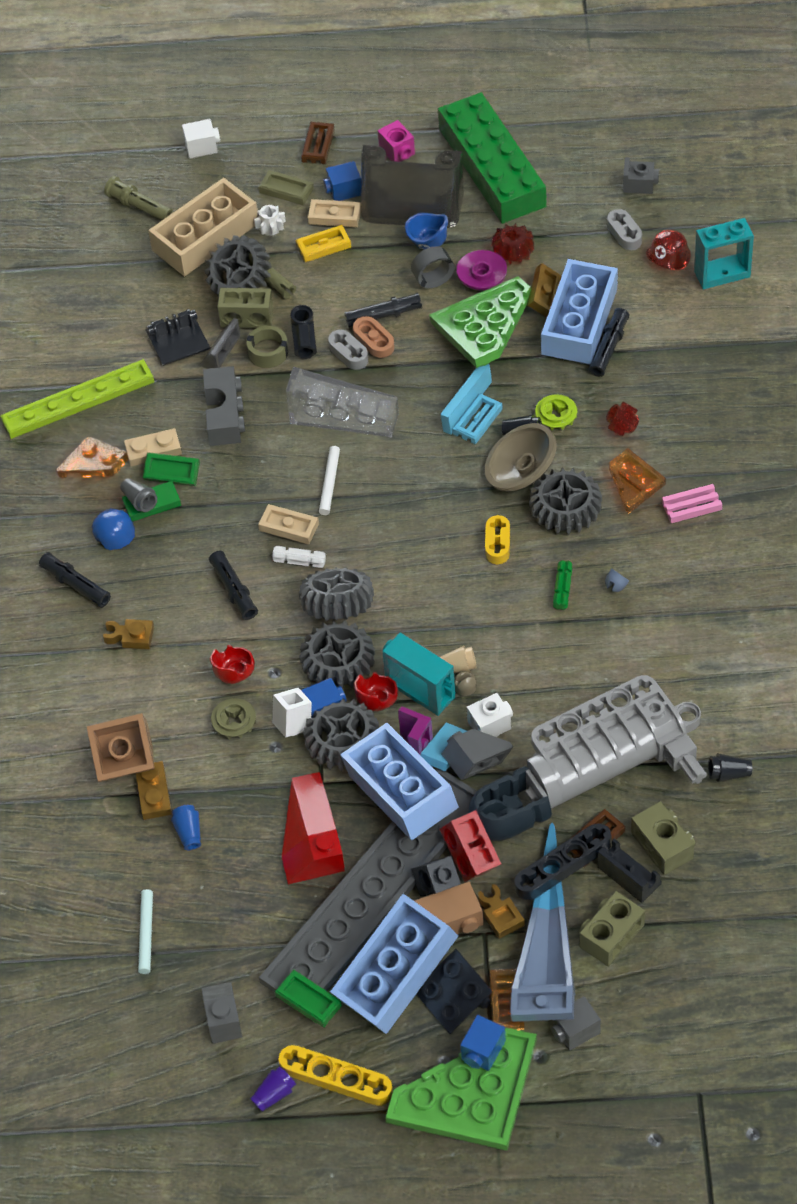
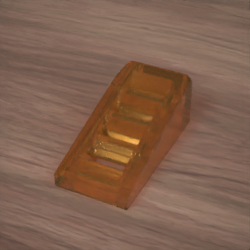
[489,969,525,1030]

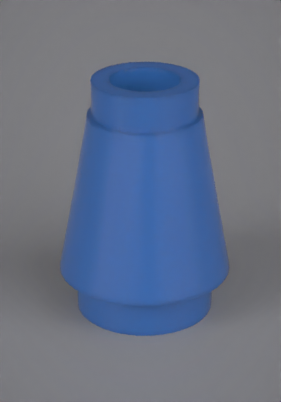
[171,805,201,850]

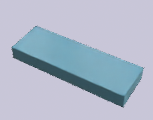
[440,364,492,435]

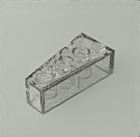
[286,367,399,437]

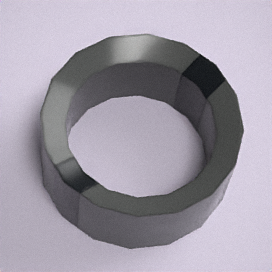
[411,246,455,288]

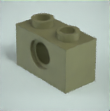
[631,801,695,875]

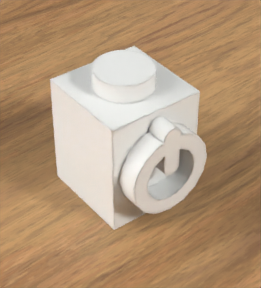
[467,693,513,737]

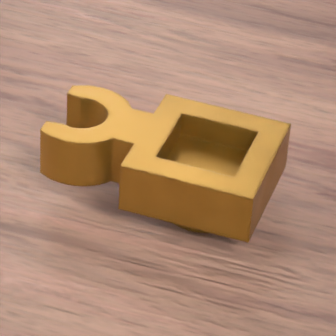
[103,619,154,650]
[478,884,525,939]

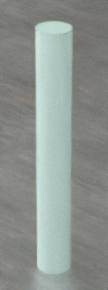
[138,890,153,974]

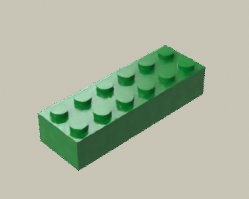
[438,92,546,224]

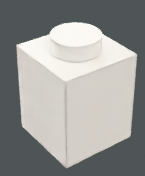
[182,119,220,159]
[272,688,312,737]

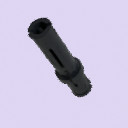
[344,293,422,328]
[589,308,630,377]
[209,550,258,620]
[39,552,111,608]

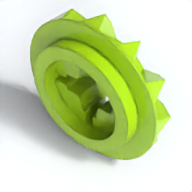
[535,394,577,431]

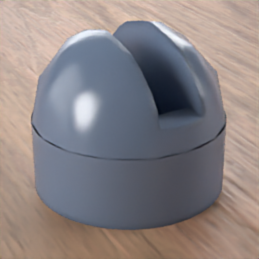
[605,568,629,592]

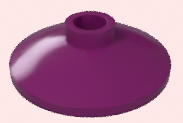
[456,250,507,290]

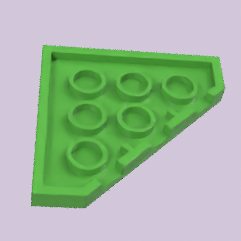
[429,276,531,368]
[386,1028,537,1150]

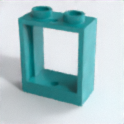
[694,218,754,290]
[382,632,455,716]

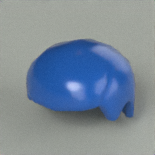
[92,508,135,550]

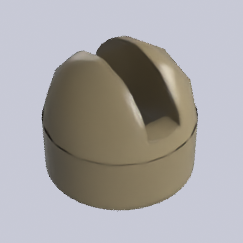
[454,671,477,696]

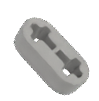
[607,209,642,250]
[328,330,368,370]

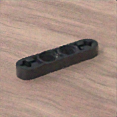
[514,823,612,900]

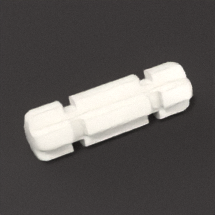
[272,546,326,568]

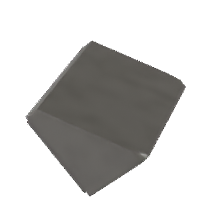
[201,318,240,369]

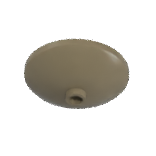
[485,423,557,491]

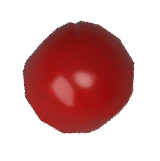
[210,645,255,684]
[354,672,398,712]

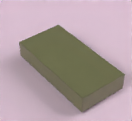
[259,170,314,205]

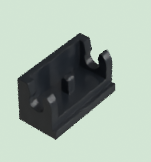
[598,839,662,903]

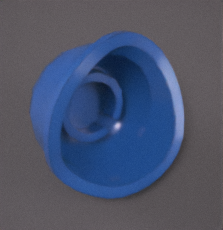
[405,213,448,249]

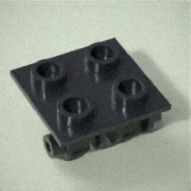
[145,309,211,366]
[416,948,493,1034]

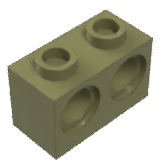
[218,288,274,328]
[579,891,645,967]

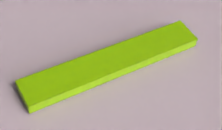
[0,359,154,439]

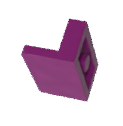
[398,706,433,756]

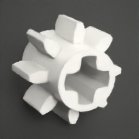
[254,205,286,236]

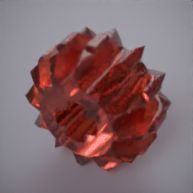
[492,223,534,265]

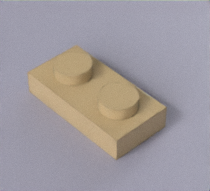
[308,199,361,227]
[124,428,182,466]
[258,504,319,544]

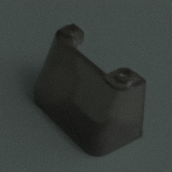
[361,145,464,228]

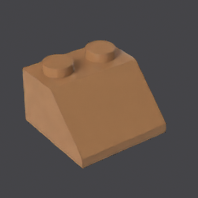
[87,713,155,782]

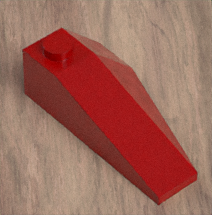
[282,772,345,884]

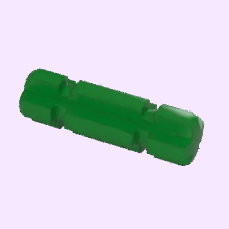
[553,560,573,610]

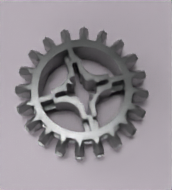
[204,235,272,297]
[529,467,602,535]
[299,567,374,621]
[300,619,375,688]
[303,697,379,772]

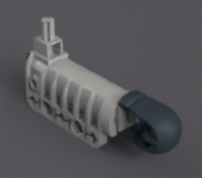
[468,675,707,841]

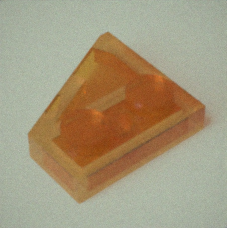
[56,436,129,478]
[609,448,666,513]

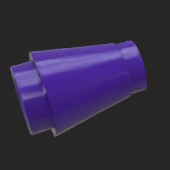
[250,1066,296,1112]

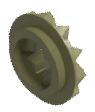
[211,698,256,740]

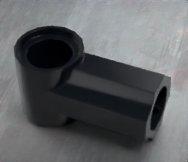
[290,305,317,359]

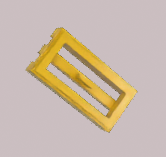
[296,225,351,262]

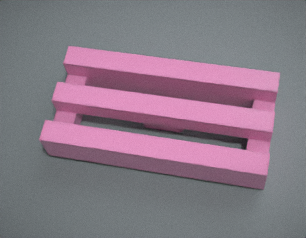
[662,484,722,523]

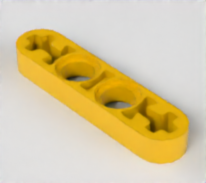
[279,1045,393,1106]

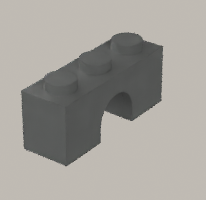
[203,366,245,446]

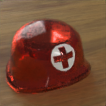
[646,229,691,270]

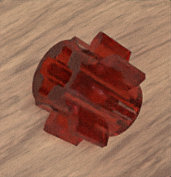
[606,401,639,436]

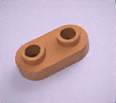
[353,316,395,358]

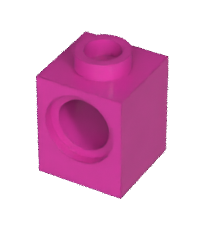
[377,120,415,164]

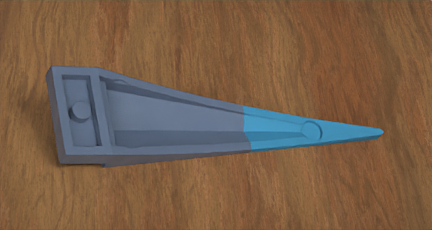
[511,823,575,1021]

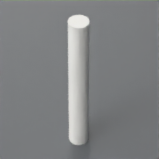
[319,446,340,515]

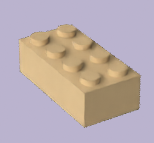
[148,178,258,277]

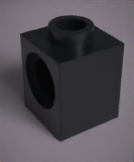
[411,856,461,897]

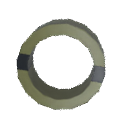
[246,326,289,368]

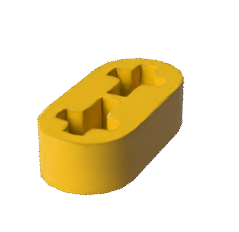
[485,515,510,565]

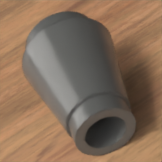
[120,478,157,512]

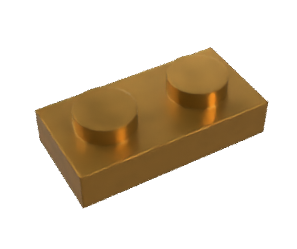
[528,263,562,317]
[136,761,172,820]

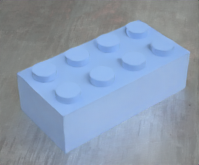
[541,259,618,364]
[340,723,459,840]
[330,894,458,1034]

